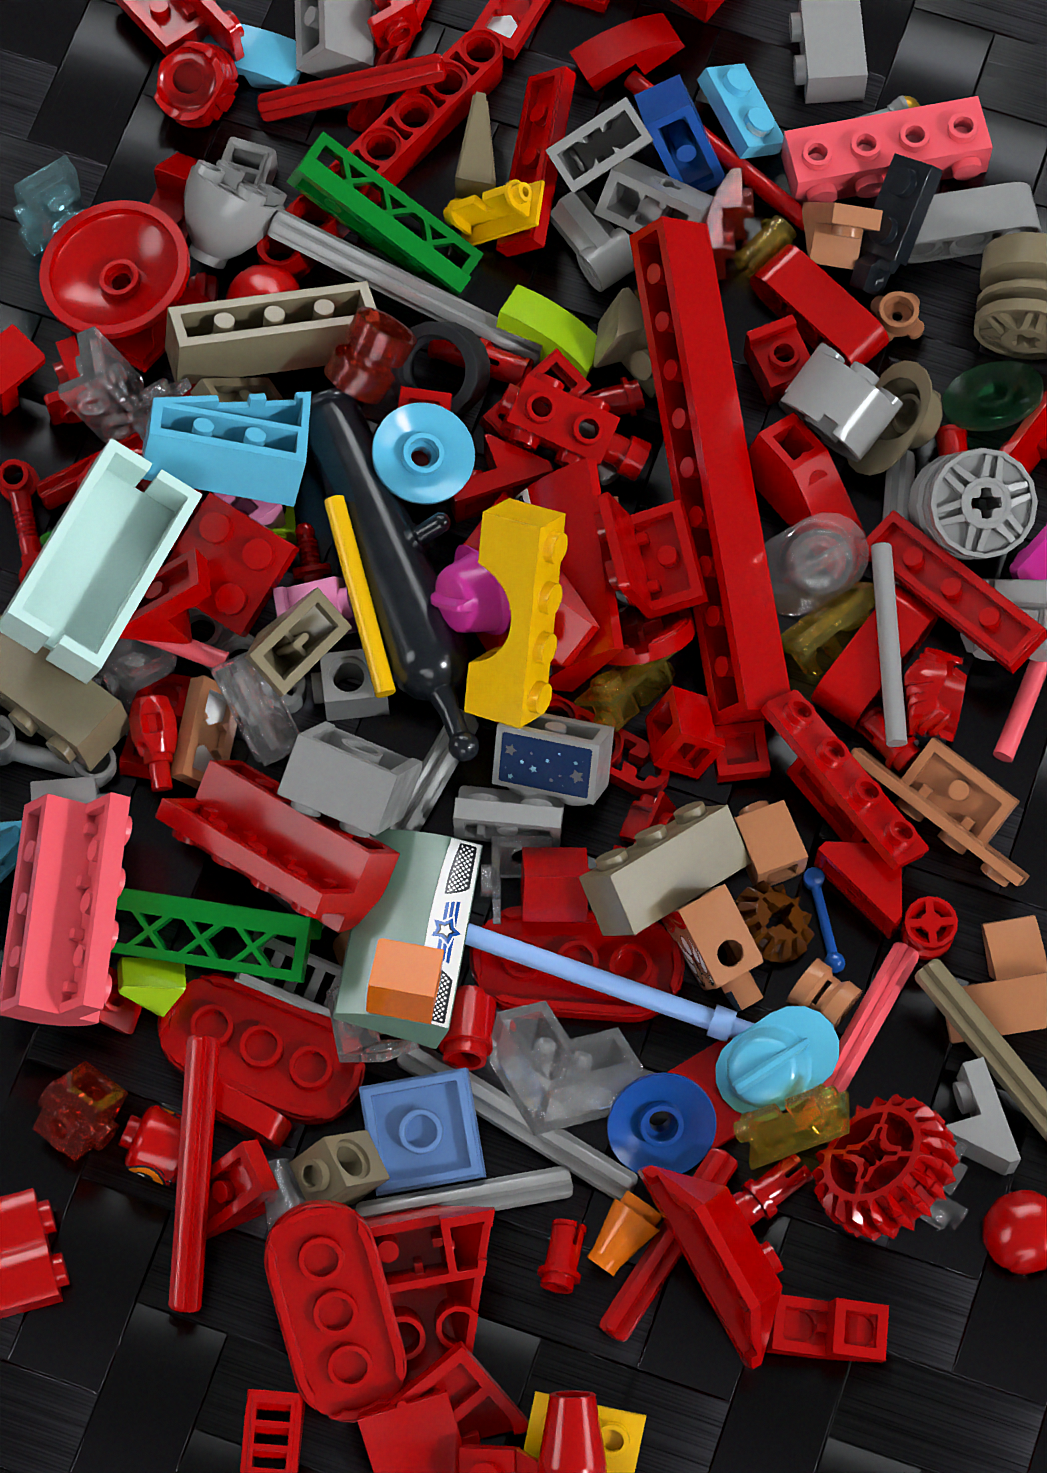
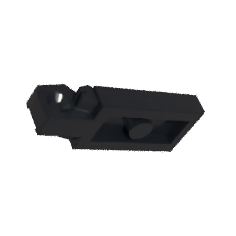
[849,153,942,296]

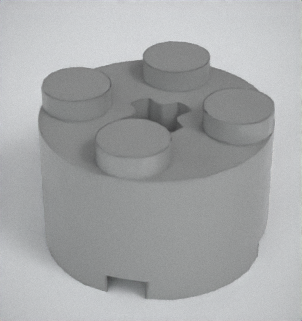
[778,343,903,462]

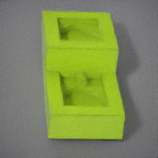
[496,284,597,379]

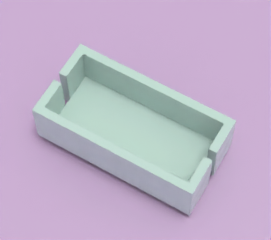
[0,438,202,684]

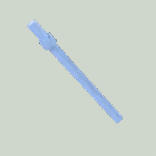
[465,923,755,1042]

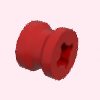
[900,896,958,960]

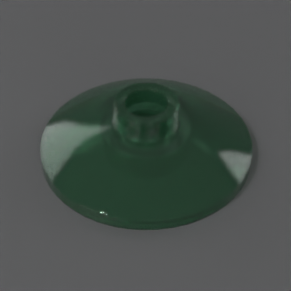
[942,361,1044,431]

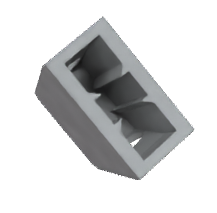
[545,97,654,193]

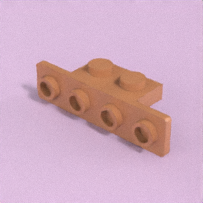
[850,737,1030,887]

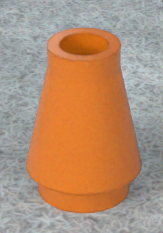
[587,1190,662,1276]

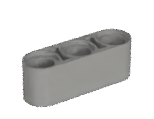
[908,182,1042,263]

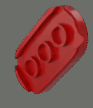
[469,906,685,1022]
[158,973,366,1125]
[264,1200,407,1423]

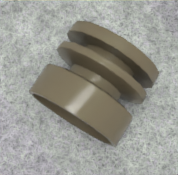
[974,232,1047,360]

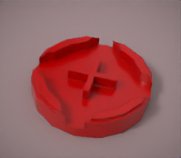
[607,606,696,666]

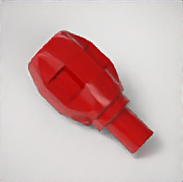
[129,695,178,792]

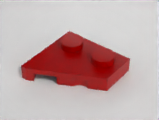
[384,1341,529,1445]

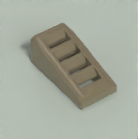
[455,92,496,199]

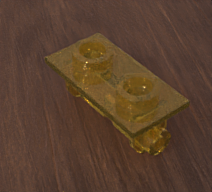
[574,651,678,732]
[733,1084,850,1170]

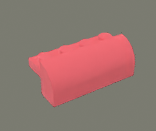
[0,792,132,1026]

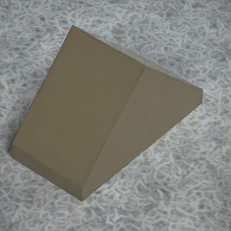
[245,587,352,697]

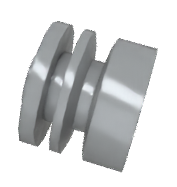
[908,448,1038,560]

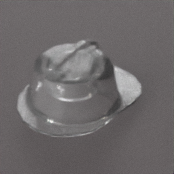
[765,512,869,616]

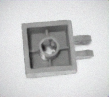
[277,721,422,838]

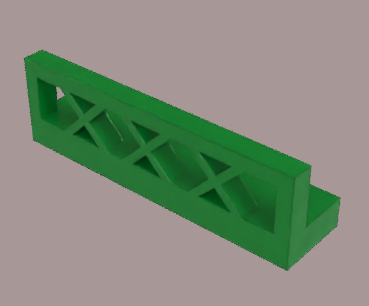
[286,132,484,297]
[111,888,323,983]

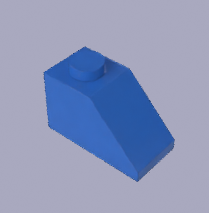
[634,74,727,192]

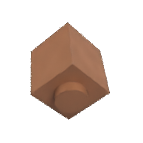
[734,800,809,886]

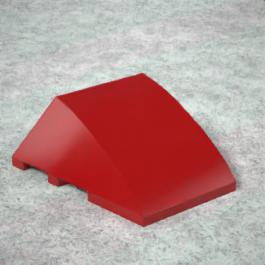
[364,1205,495,1391]

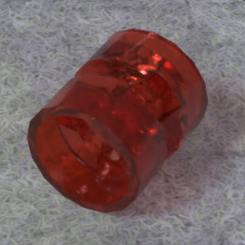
[324,306,417,404]

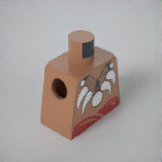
[661,884,763,1012]

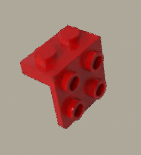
[594,492,709,620]

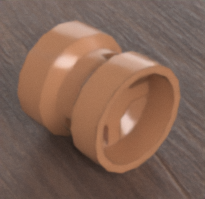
[786,958,862,1030]

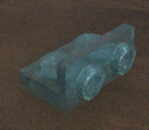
[13,155,84,257]

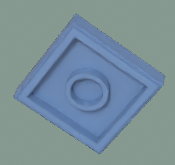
[359,1067,486,1197]

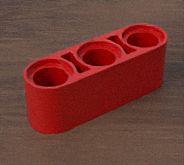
[750,244,889,368]
[811,584,939,730]

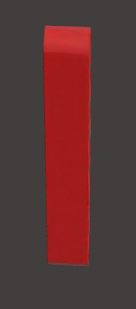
[256,28,503,282]

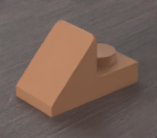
[802,202,883,270]

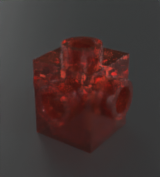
[32,1061,128,1161]

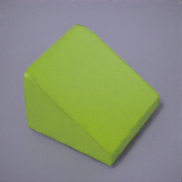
[117,957,186,1017]

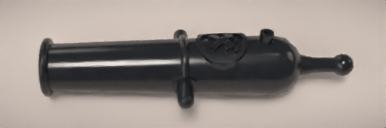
[308,386,480,762]

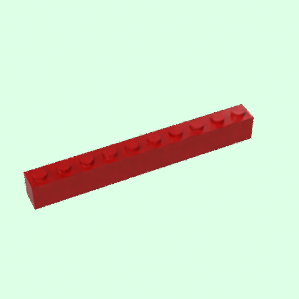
[629,216,791,725]

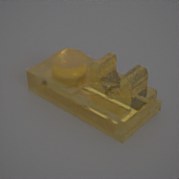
[781,581,875,676]

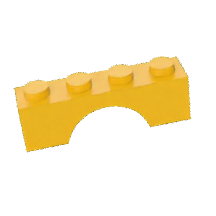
[464,498,568,729]

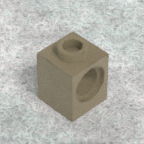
[289,1130,390,1206]

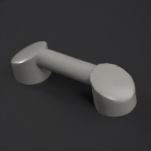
[0,715,117,788]

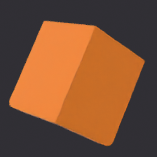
[366,938,444,1024]

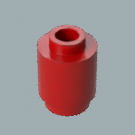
[438,985,496,1071]

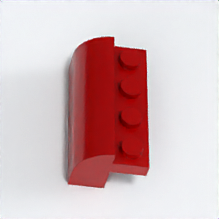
[155,760,400,933]

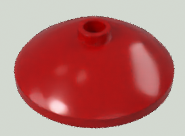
[39,200,190,339]

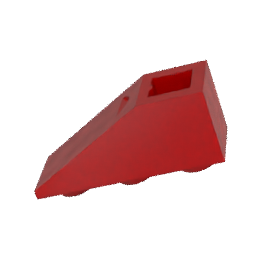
[748,412,869,581]

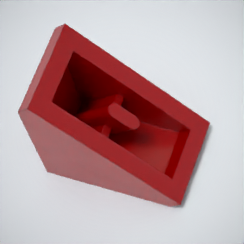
[814,841,902,939]

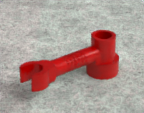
[0,459,42,584]

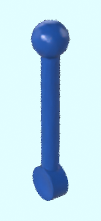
[803,867,845,973]

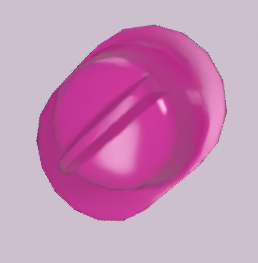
[430,544,511,635]

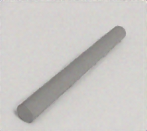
[871,542,908,747]

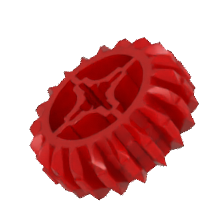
[811,1094,960,1241]

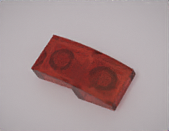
[706,168,754,279]

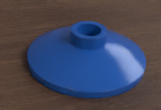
[607,1072,717,1174]

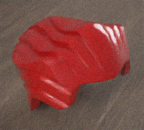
[154,41,239,128]
[903,647,967,742]

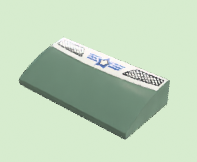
[332,829,483,1049]

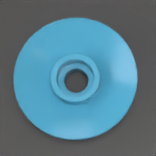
[372,403,475,505]

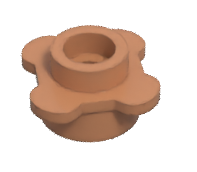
[870,291,924,342]

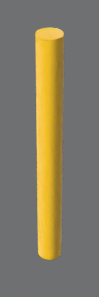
[324,495,396,698]

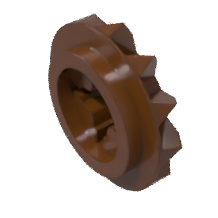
[735,880,815,963]

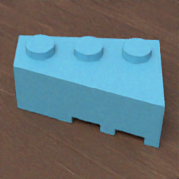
[142,391,311,507]

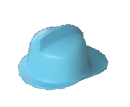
[716,1006,839,1117]

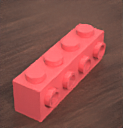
[781,96,993,205]

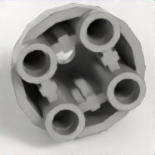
[184,160,287,269]

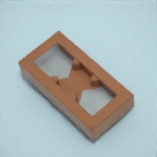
[170,675,243,789]

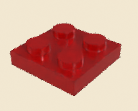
[165,492,300,638]

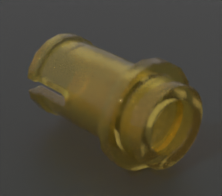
[732,215,796,277]

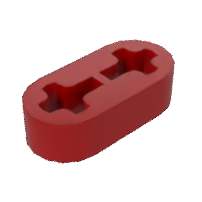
[215,1080,293,1151]

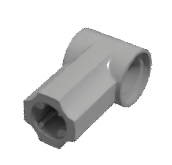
[550,190,635,292]

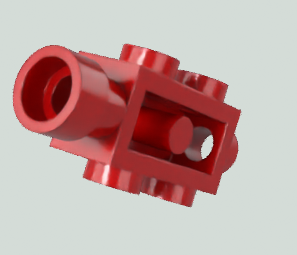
[497,373,652,481]

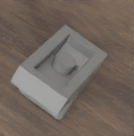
[946,1057,1021,1175]

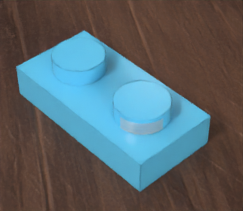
[697,63,784,159]

